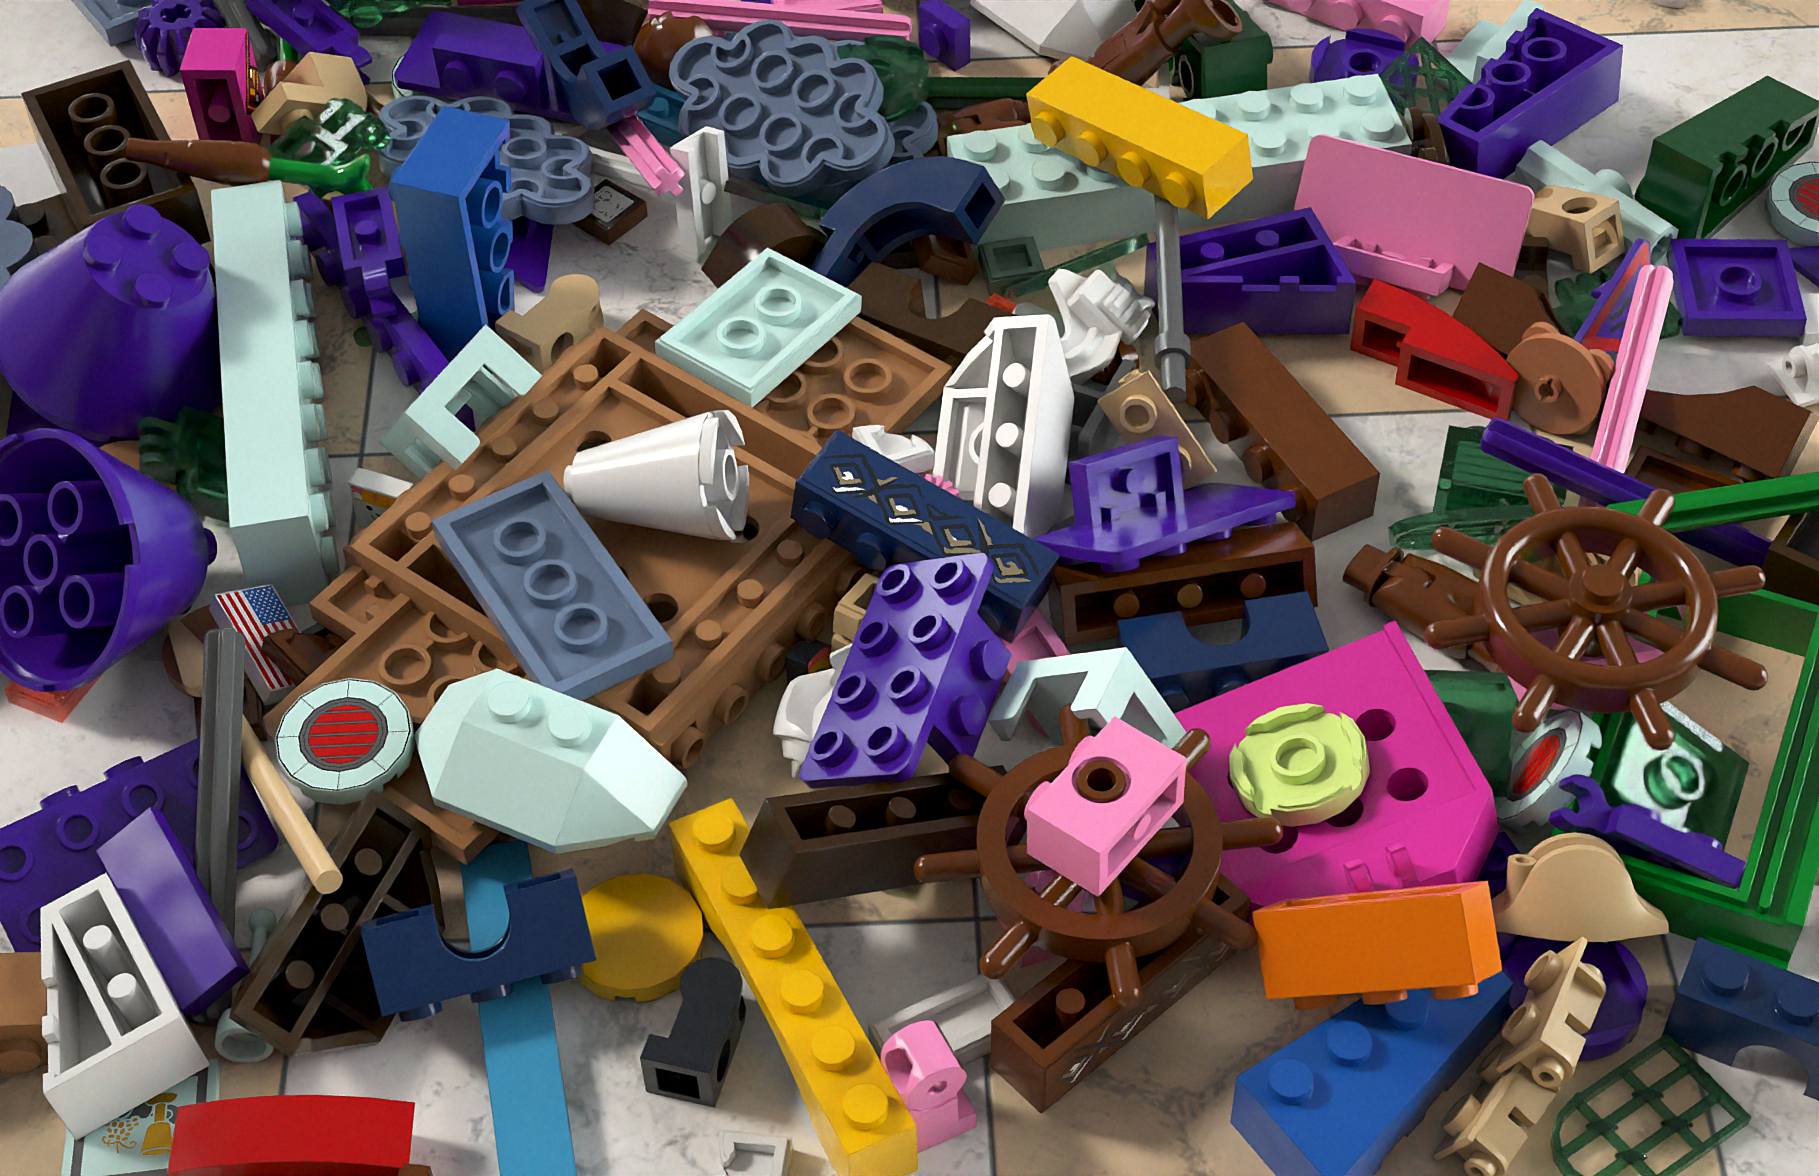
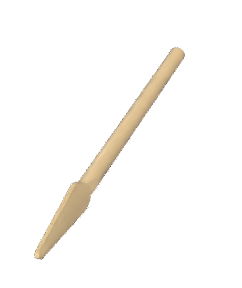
[167,618,343,894]

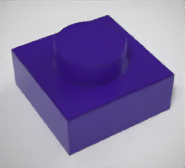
[918,0,970,71]

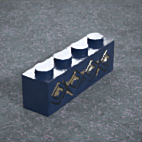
[790,429,1060,644]

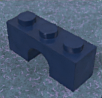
[1116,591,1329,714]
[361,868,596,1022]
[1661,937,1819,1101]

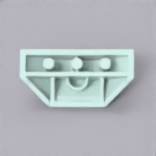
[414,669,687,854]

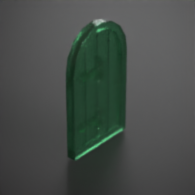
[1000,232,1150,298]

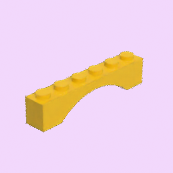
[668,798,918,1176]

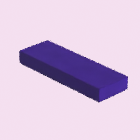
[96,807,251,1017]

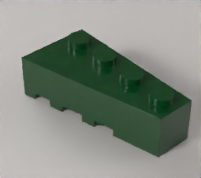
[1131,0,1273,102]
[1634,75,1819,239]

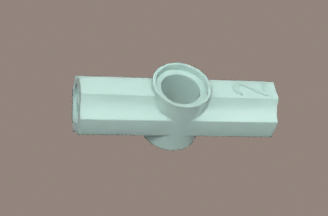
[1513,140,1679,266]

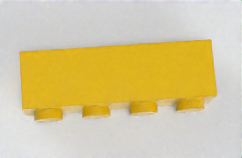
[1026,56,1253,219]

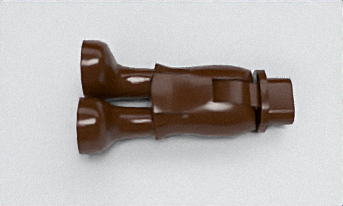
[1086,0,1243,87]

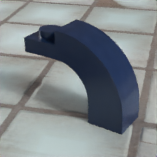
[516,0,657,131]
[809,156,1006,288]

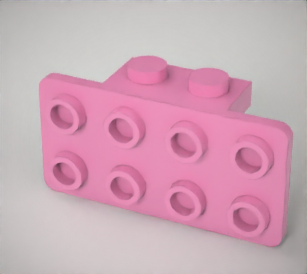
[1293,134,1535,301]

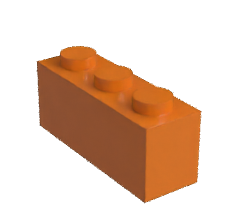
[1252,881,1502,1009]

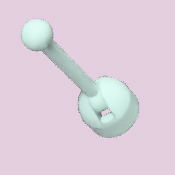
[215,908,277,1063]

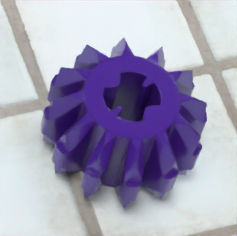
[134,0,226,77]

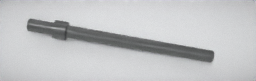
[1154,195,1191,405]

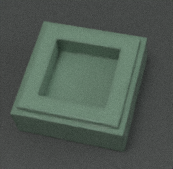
[978,236,1046,297]

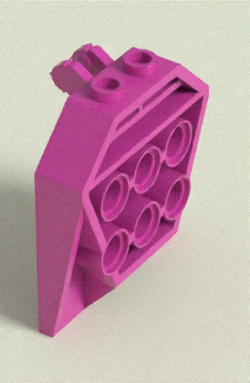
[1174,621,1499,928]

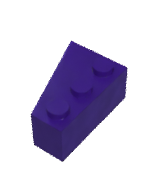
[1144,207,1356,334]

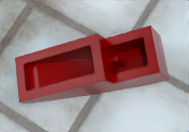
[1350,279,1519,422]
[166,1095,415,1176]

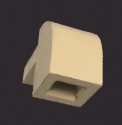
[251,52,367,155]

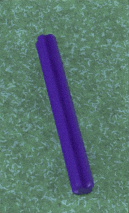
[1479,418,1773,569]

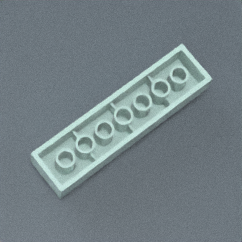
[947,74,1412,260]
[211,180,340,607]

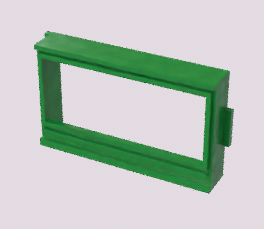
[1551,570,1819,970]

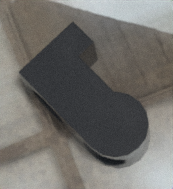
[640,957,746,1108]

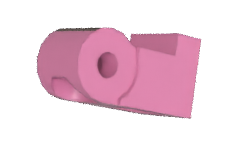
[881,1020,976,1154]

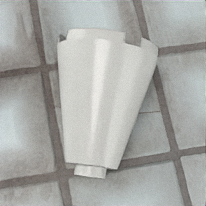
[564,410,749,541]

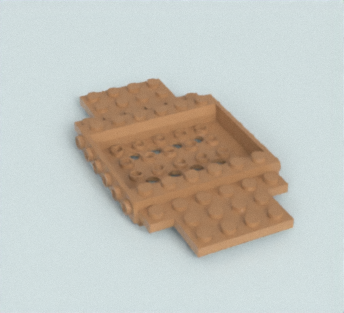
[263,308,952,866]

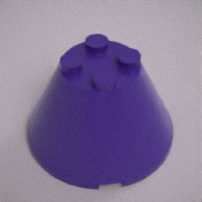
[0,204,223,444]
[0,428,217,692]

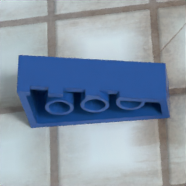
[389,106,515,374]
[1230,971,1514,1176]

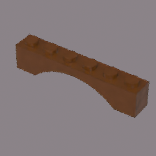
[1452,262,1819,482]

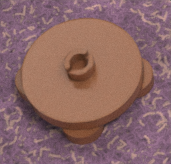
[1506,322,1615,435]

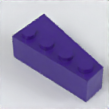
[1437,8,1623,180]

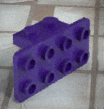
[394,11,624,123]
[1033,435,1296,572]
[799,553,1012,789]
[0,737,278,952]

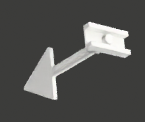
[541,117,732,256]

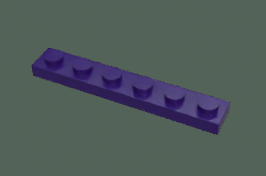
[293,190,476,432]

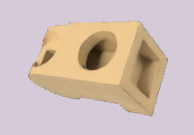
[1524,185,1625,274]
[495,274,604,375]

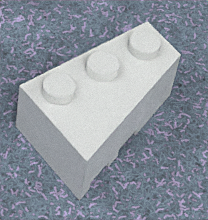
[41,873,210,1141]

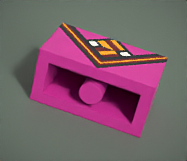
[180,28,265,146]

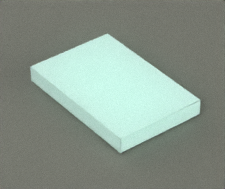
[655,248,862,408]

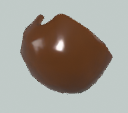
[635,11,717,93]

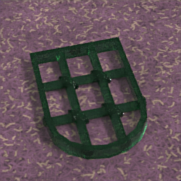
[1388,502,1564,550]
[1550,1033,1751,1176]

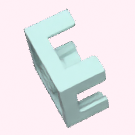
[379,325,542,480]
[987,647,1187,749]

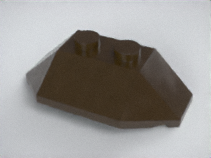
[228,789,446,1057]

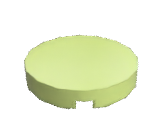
[1229,703,1370,827]

